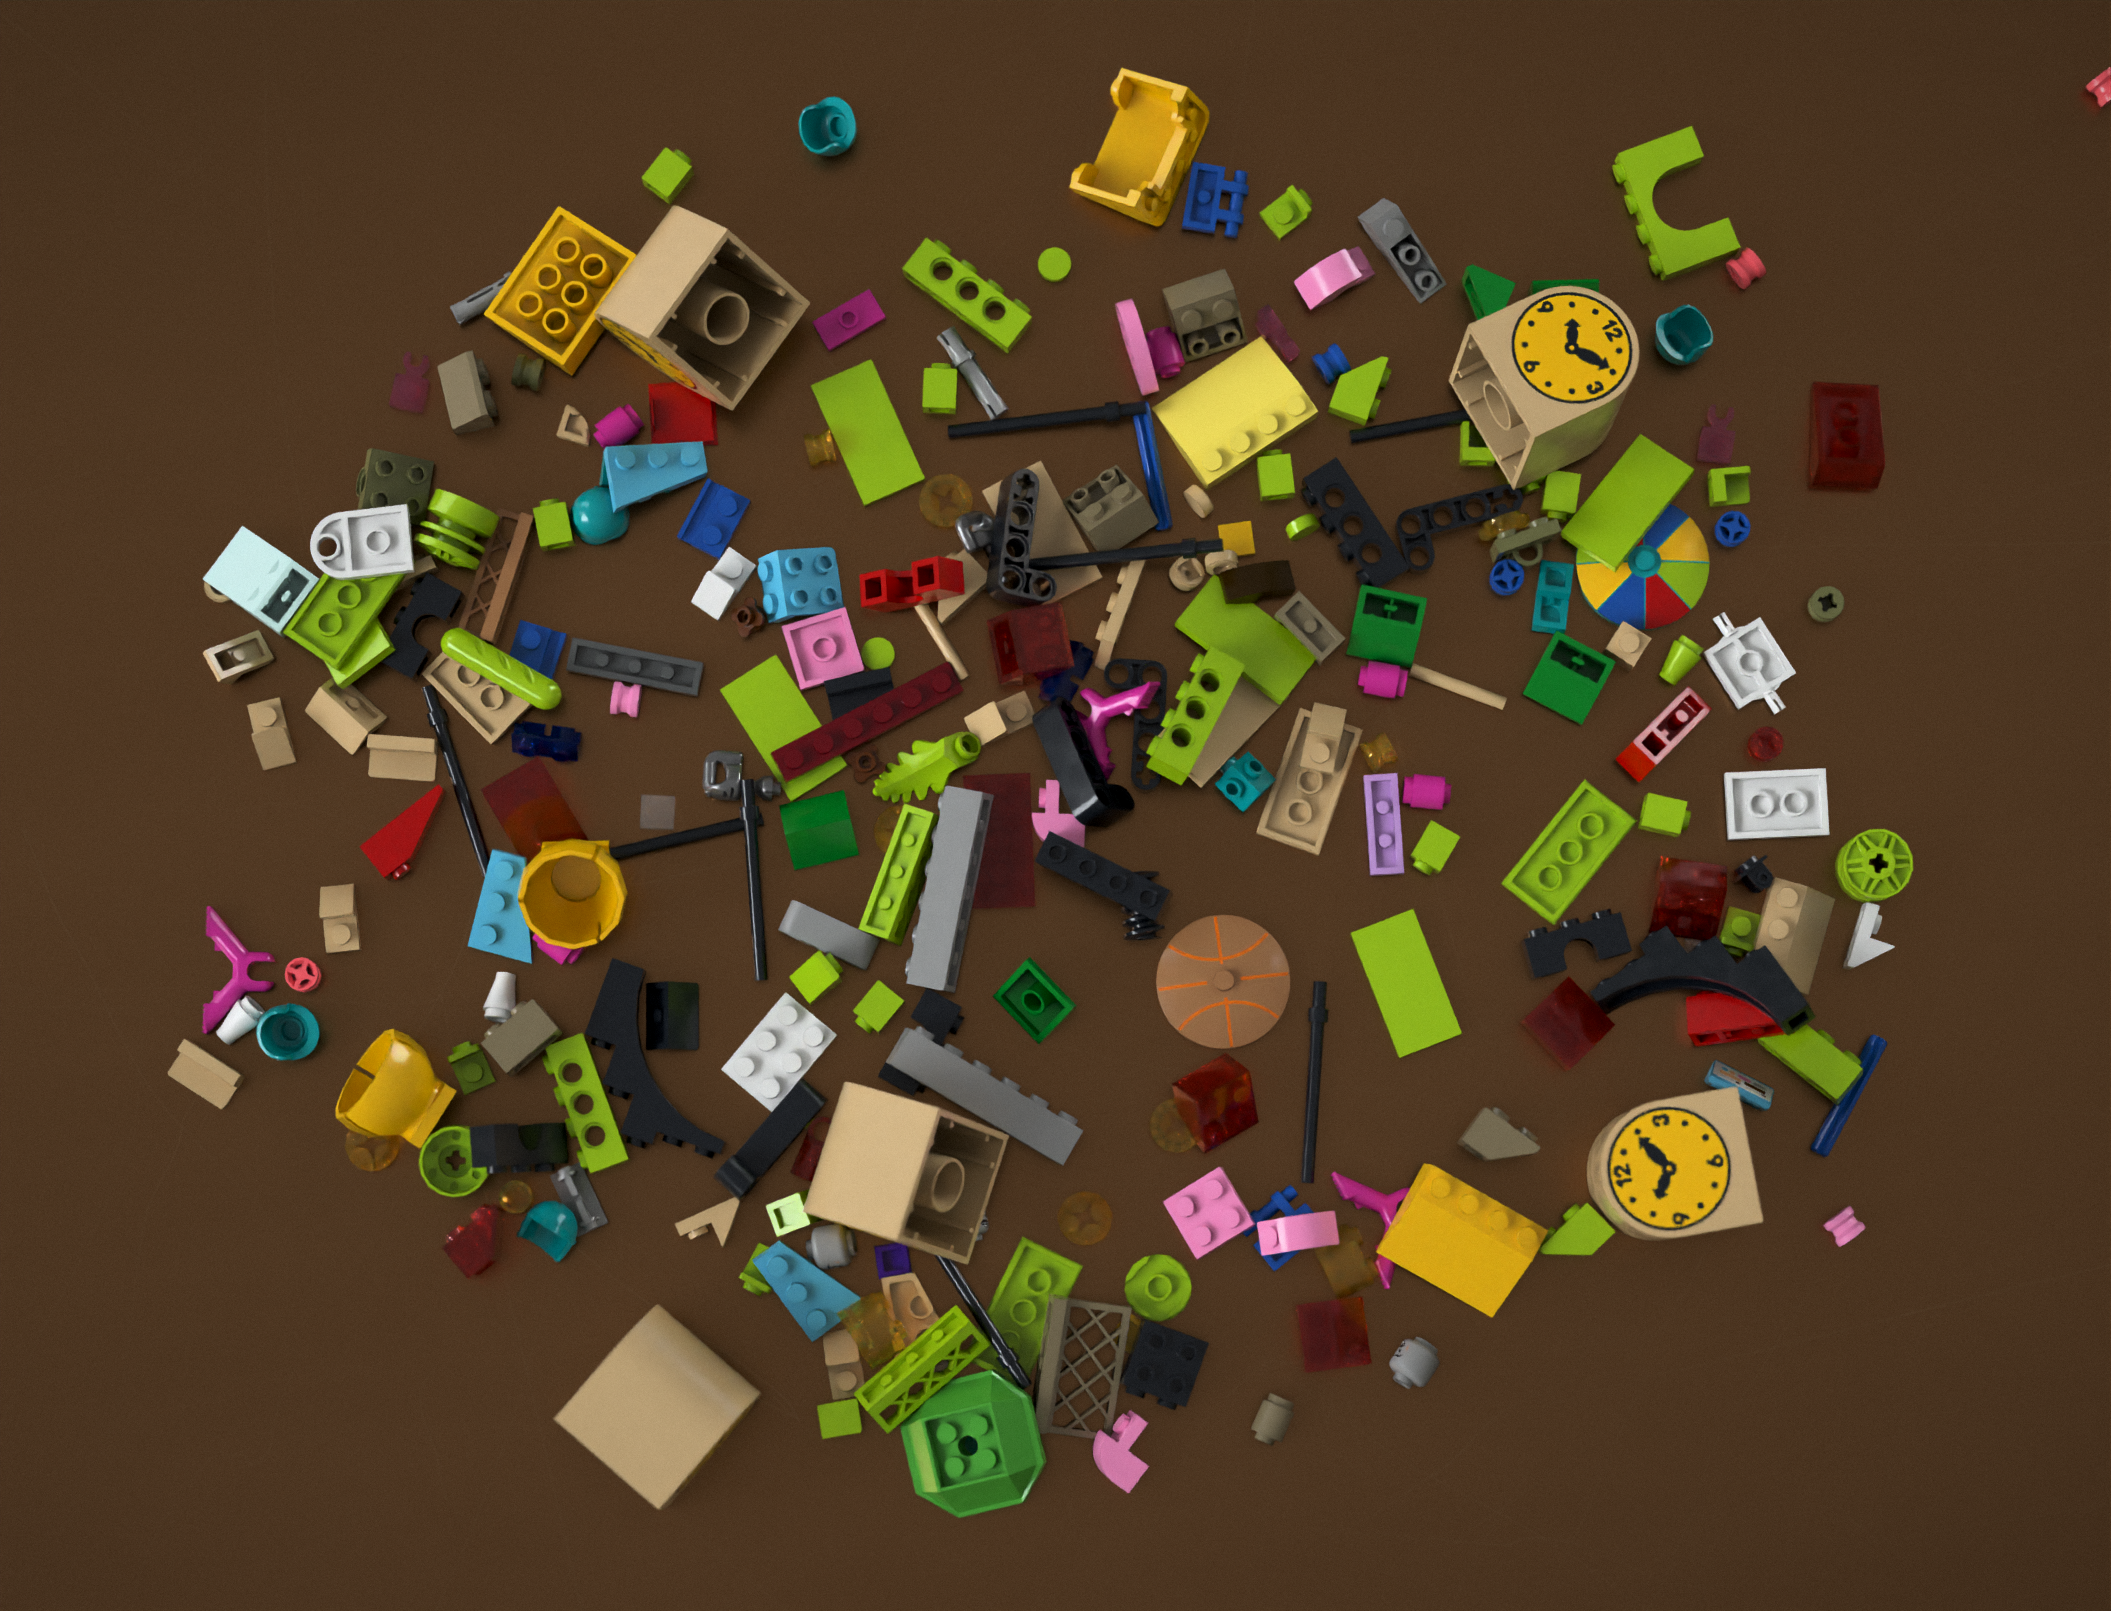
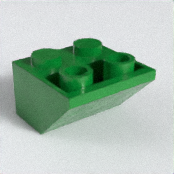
[1346,584,1427,668]
[1522,630,1616,725]

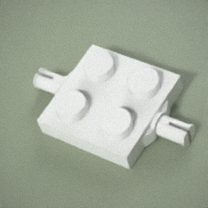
[1703,612,1796,715]

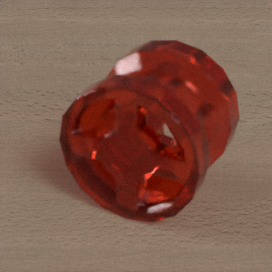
[1747,726,1784,762]

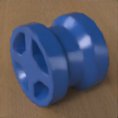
[1312,343,1351,385]
[1714,511,1751,547]
[1489,559,1524,596]

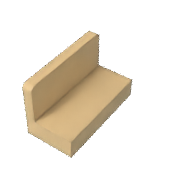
[305,678,388,755]
[367,734,439,782]
[168,1039,246,1109]

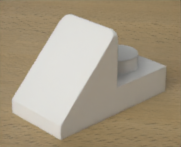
[691,547,757,621]
[1843,902,1895,970]

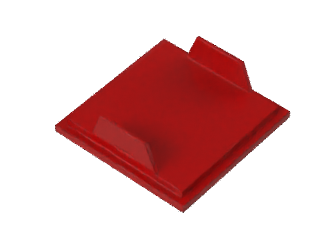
[648,382,718,446]

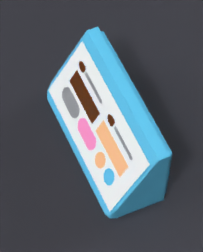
[1704,1060,1774,1112]

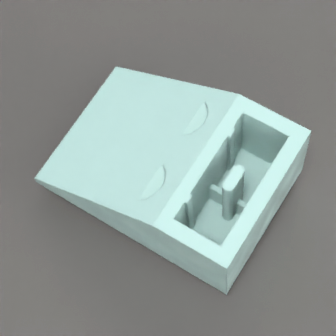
[203,526,320,638]

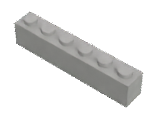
[905,785,994,993]
[886,1026,1083,1166]

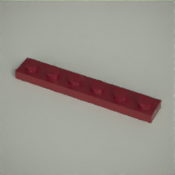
[770,661,964,784]

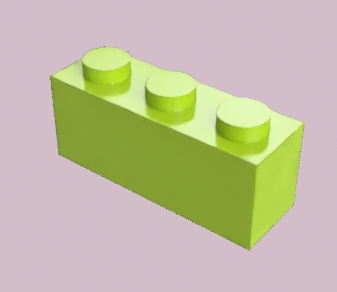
[1758,1024,1863,1105]

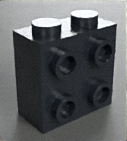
[1120,1318,1209,1410]

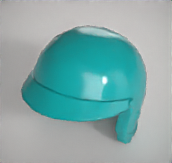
[798,96,857,156]
[1655,304,1713,365]
[569,486,630,545]
[256,1003,320,1060]
[516,1201,578,1262]

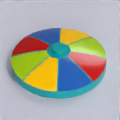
[1575,504,1710,631]

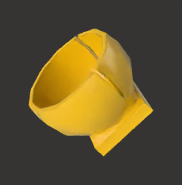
[517,838,628,949]
[335,1029,457,1149]

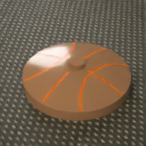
[1156,915,1290,1049]

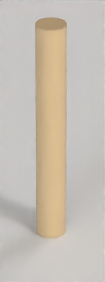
[914,603,971,682]
[1409,663,1507,710]

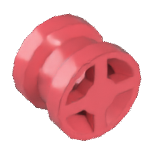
[2086,67,2111,108]
[1725,247,1767,290]
[284,957,322,993]

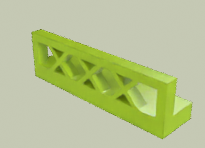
[858,803,939,946]
[853,1305,990,1434]

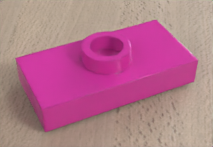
[812,289,886,352]

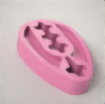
[1115,298,1159,396]

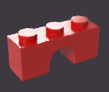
[859,556,965,613]

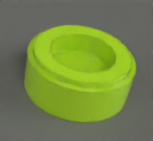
[1038,247,1071,282]
[1285,513,1320,541]
[861,637,895,670]

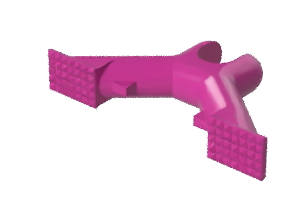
[1076,682,1160,781]
[202,906,275,1035]
[1331,1171,1410,1289]

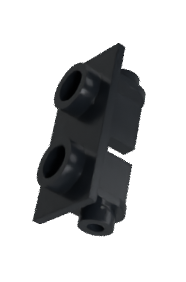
[1731,855,1773,893]

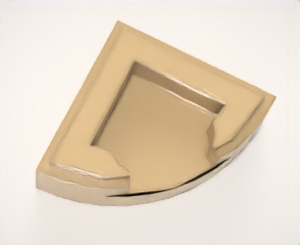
[556,404,590,447]

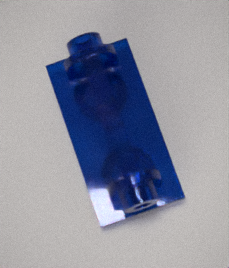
[1037,640,1094,702]
[511,721,582,762]

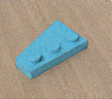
[603,441,708,513]
[467,848,534,964]
[752,1240,867,1342]

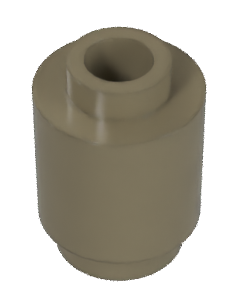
[1251,1393,1295,1446]

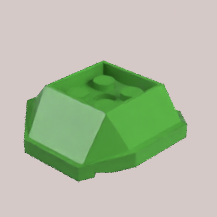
[900,1369,1047,1518]

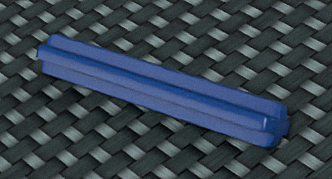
[1133,401,1173,531]
[1811,1034,1887,1157]

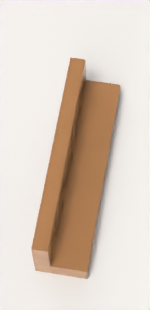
[458,508,536,646]

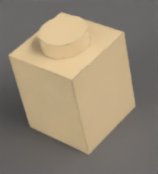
[1602,621,1652,672]

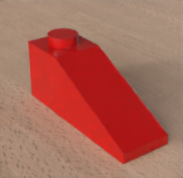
[1615,686,1712,782]
[359,784,447,881]
[1686,991,1795,1047]

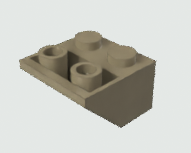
[1162,268,1248,363]
[437,350,498,435]
[1062,464,1159,552]
[481,999,563,1077]
[1457,1106,1541,1162]

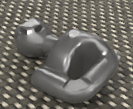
[955,511,1009,583]
[702,750,781,802]

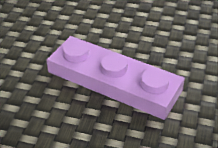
[1363,773,1404,876]

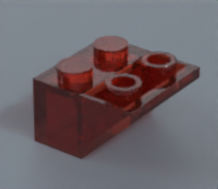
[987,602,1074,686]
[1648,856,1727,941]
[1520,976,1615,1071]
[1172,1053,1259,1153]
[442,1203,505,1280]
[1295,1297,1372,1373]

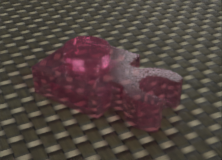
[1255,304,1300,362]
[389,352,430,414]
[1696,404,1736,466]

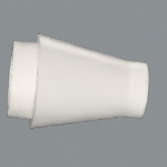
[483,972,516,1023]
[216,996,265,1045]

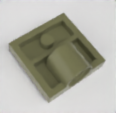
[356,448,434,527]
[1489,517,1562,570]

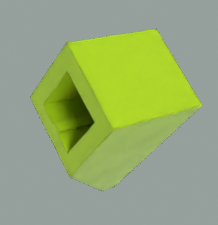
[1327,356,1392,426]
[789,950,843,1006]
[1537,1202,1616,1256]

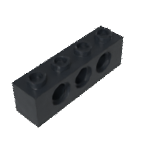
[1300,457,1410,589]
[1034,831,1173,923]

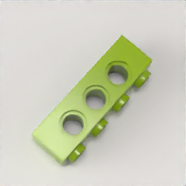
[902,237,1032,354]
[1146,646,1246,785]
[542,1033,631,1174]

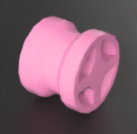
[610,681,642,718]
[1823,1206,1866,1247]

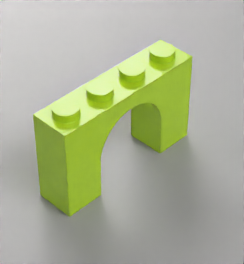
[1612,126,1741,282]

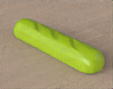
[441,628,562,710]

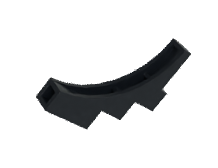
[1590,925,1816,1036]
[585,958,727,1159]

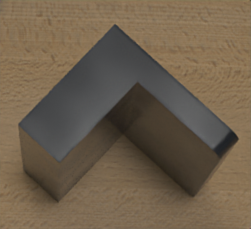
[824,667,894,720]
[646,981,699,1051]

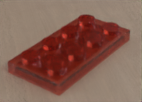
[963,773,1035,910]

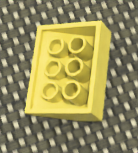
[1151,336,1319,491]

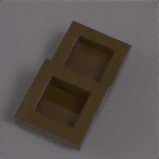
[1219,560,1296,604]

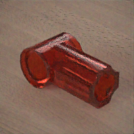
[790,1116,832,1182]

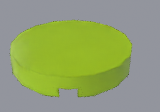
[1124,1254,1192,1322]

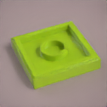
[324,617,395,690]

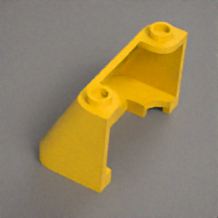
[1069,68,1209,227]

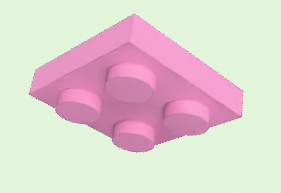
[782,607,865,691]
[1163,1167,1256,1260]

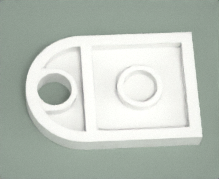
[310,504,415,580]

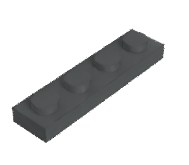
[566,638,704,697]

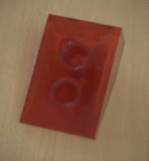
[1810,382,1885,489]
[481,756,589,864]

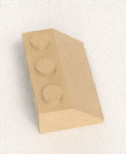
[1753,877,1835,995]

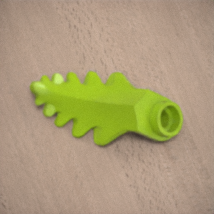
[873,732,981,803]

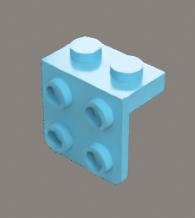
[758,547,844,624]

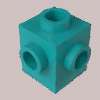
[1215,752,1276,812]

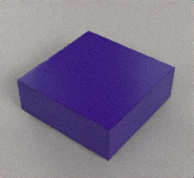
[874,1243,912,1280]

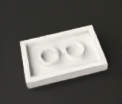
[1724,768,1830,840]
[721,992,838,1112]

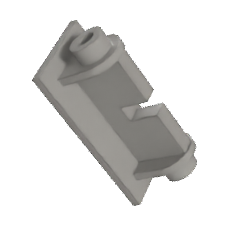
[550,1162,609,1237]

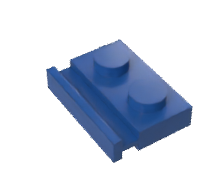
[677,478,751,560]
[509,620,568,680]

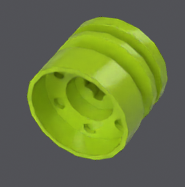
[413,489,500,570]
[1835,829,1913,903]
[419,1124,489,1197]

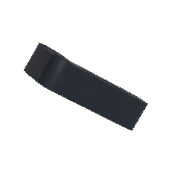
[986,469,1057,607]
[1394,484,1523,575]
[1104,658,1167,794]
[1032,696,1135,828]
[713,1078,828,1200]

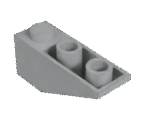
[1357,198,1447,303]

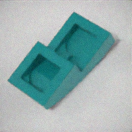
[1531,560,1574,634]

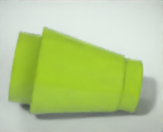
[1659,635,1704,686]

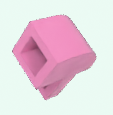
[1294,246,1375,310]
[1032,780,1085,848]
[1257,1210,1340,1256]
[1093,1410,1149,1494]

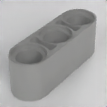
[778,900,880,971]

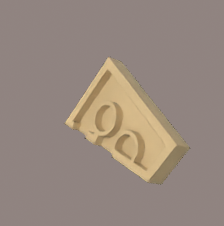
[1094,560,1146,670]
[422,652,532,745]
[881,1272,949,1372]

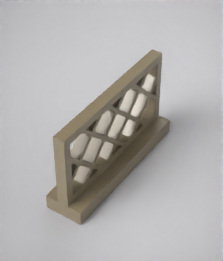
[1032,1294,1132,1439]

